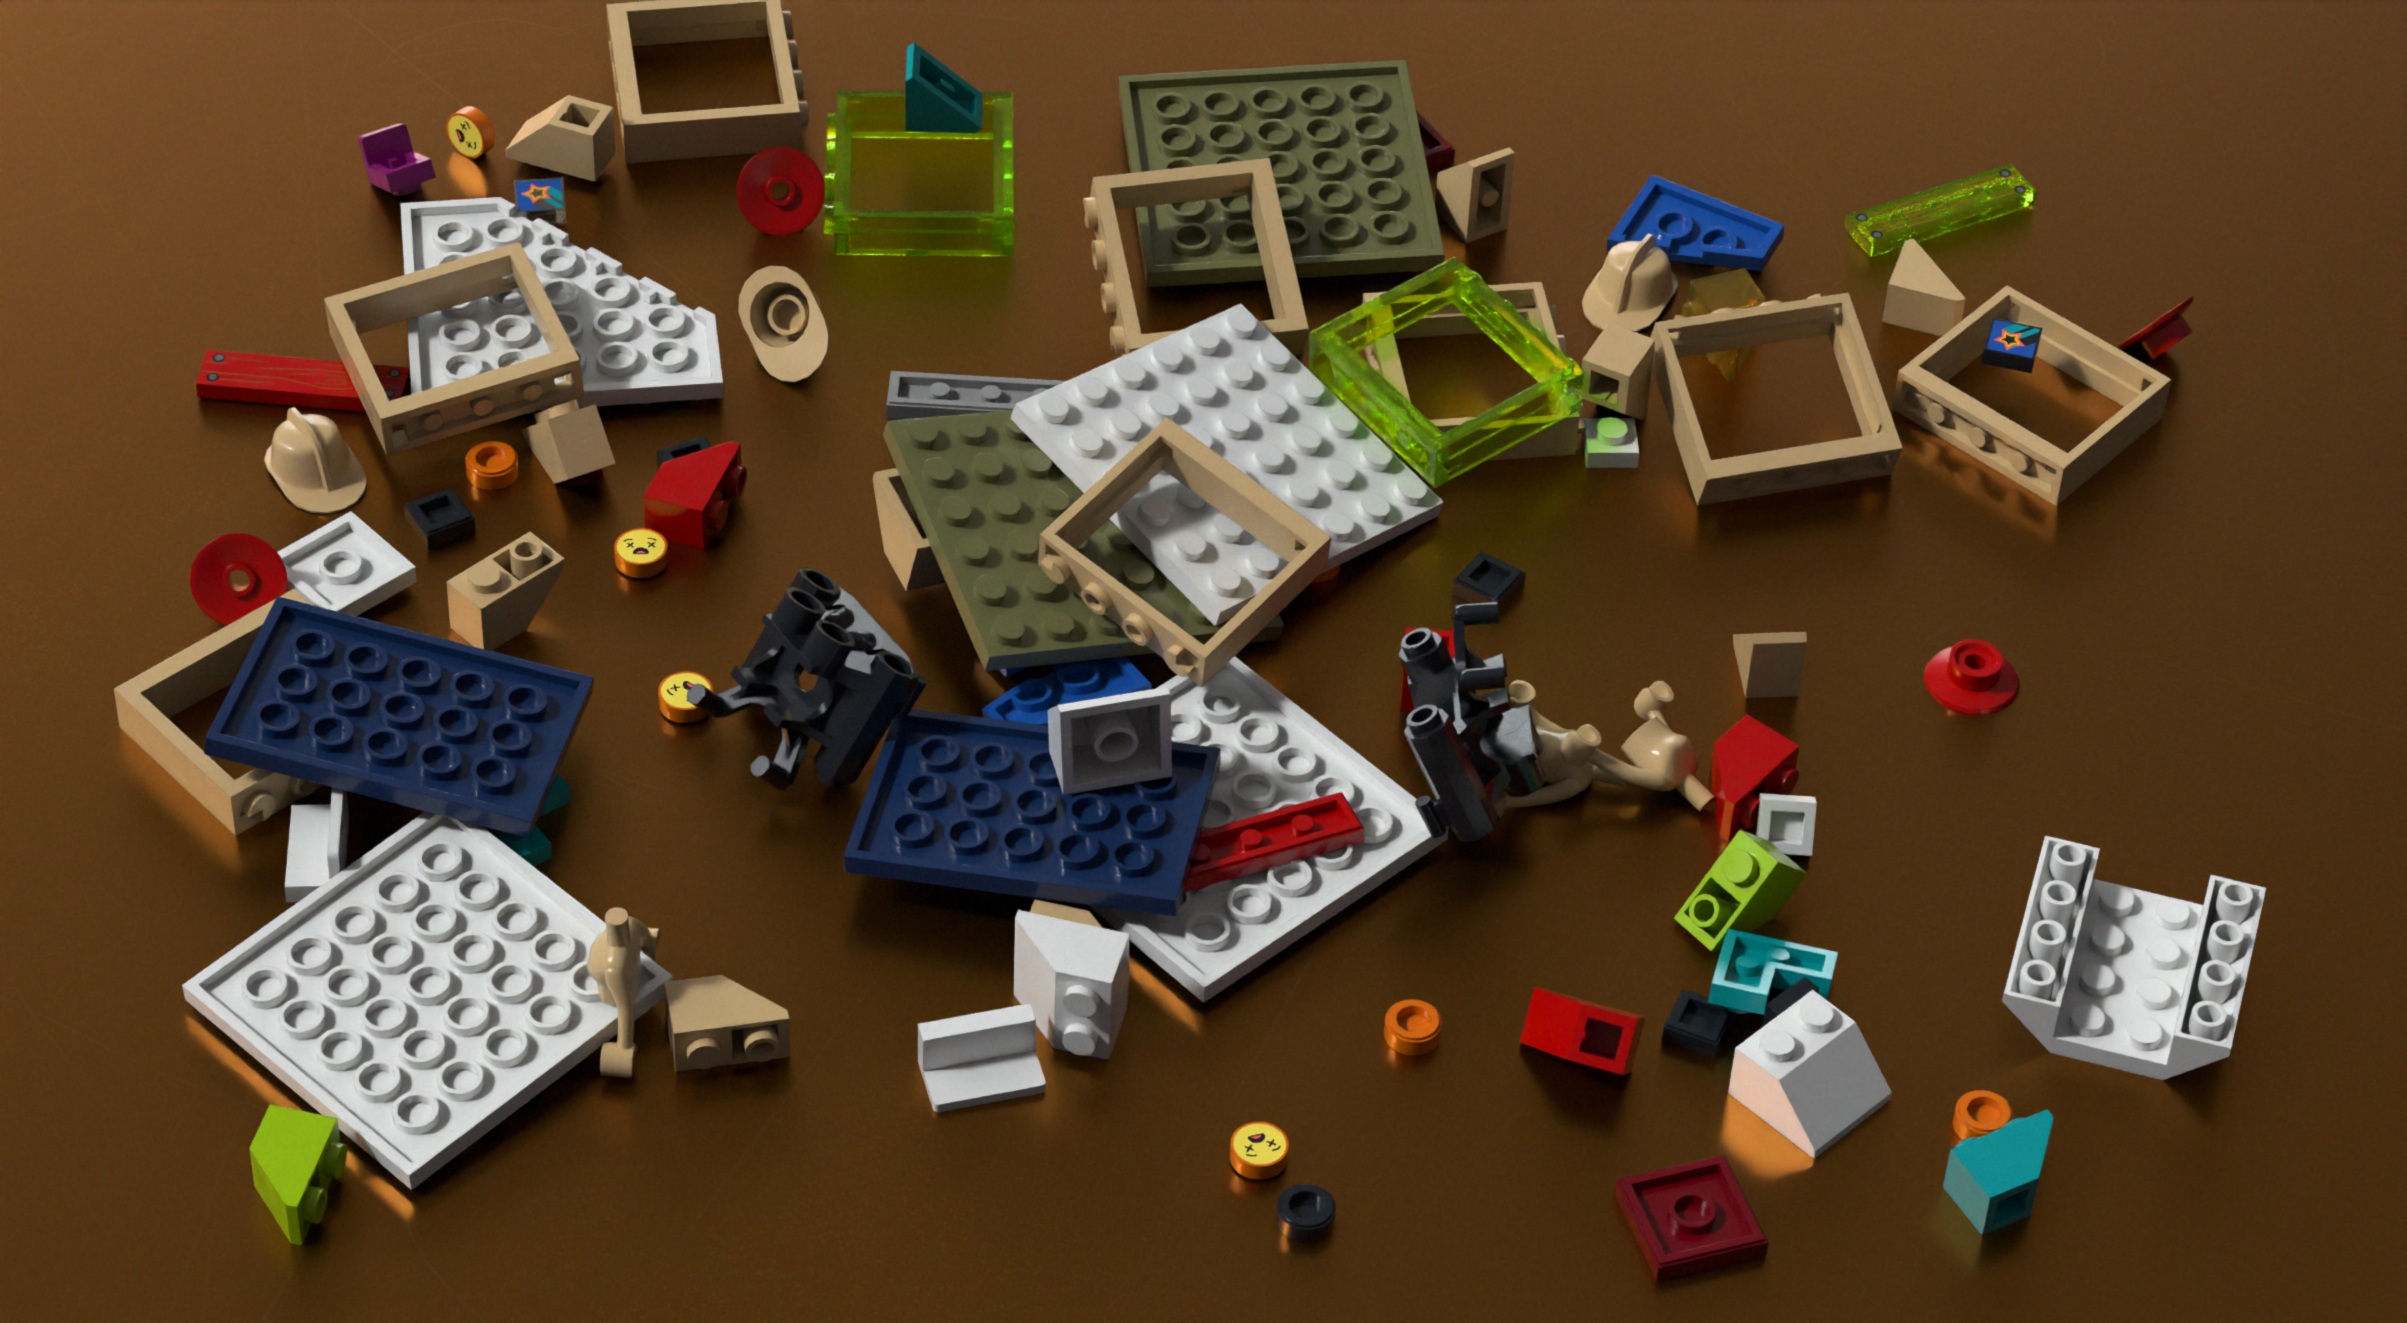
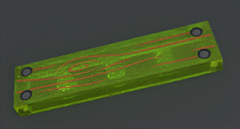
[1844,163,2037,257]

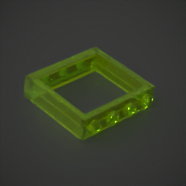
[824,90,1014,256]
[1308,256,1584,488]

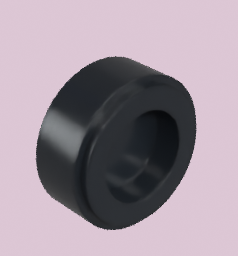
[1276,1184,1336,1243]

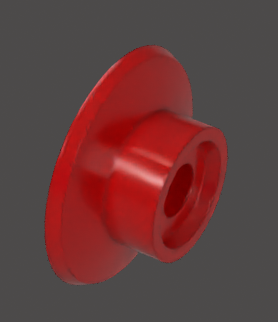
[736,147,825,235]
[2117,296,2194,360]
[190,533,288,626]
[1924,639,2020,715]

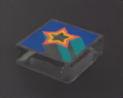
[514,178,567,224]

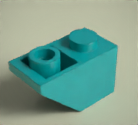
[1943,1109,2054,1236]

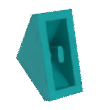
[905,42,983,134]

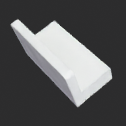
[285,787,349,902]
[918,1003,1046,1112]

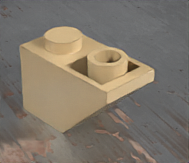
[505,95,616,182]
[1579,323,1655,420]
[521,400,616,484]
[446,532,565,651]
[664,975,790,1072]

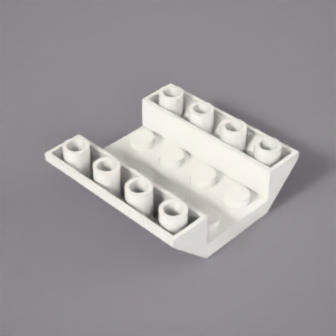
[2002,835,2266,1080]

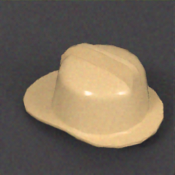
[1582,234,1678,332]
[738,266,830,382]
[264,407,367,514]

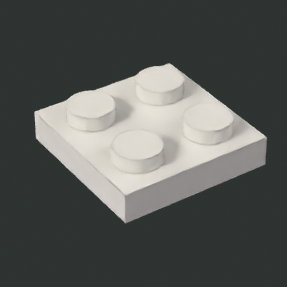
[277,511,417,616]

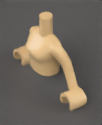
[1494,680,1625,818]
[1561,681,1715,812]
[587,907,661,1078]

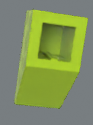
[1674,829,1807,953]
[249,1104,347,1245]

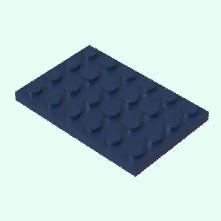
[204,596,594,838]
[843,708,1221,917]

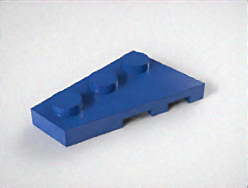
[1607,175,1784,271]
[982,656,1152,726]

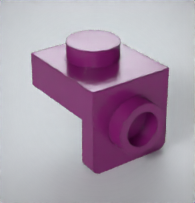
[359,123,436,196]

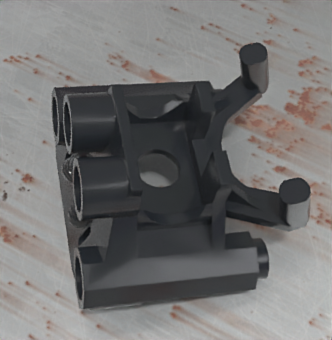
[687,567,928,790]
[1398,602,1547,842]

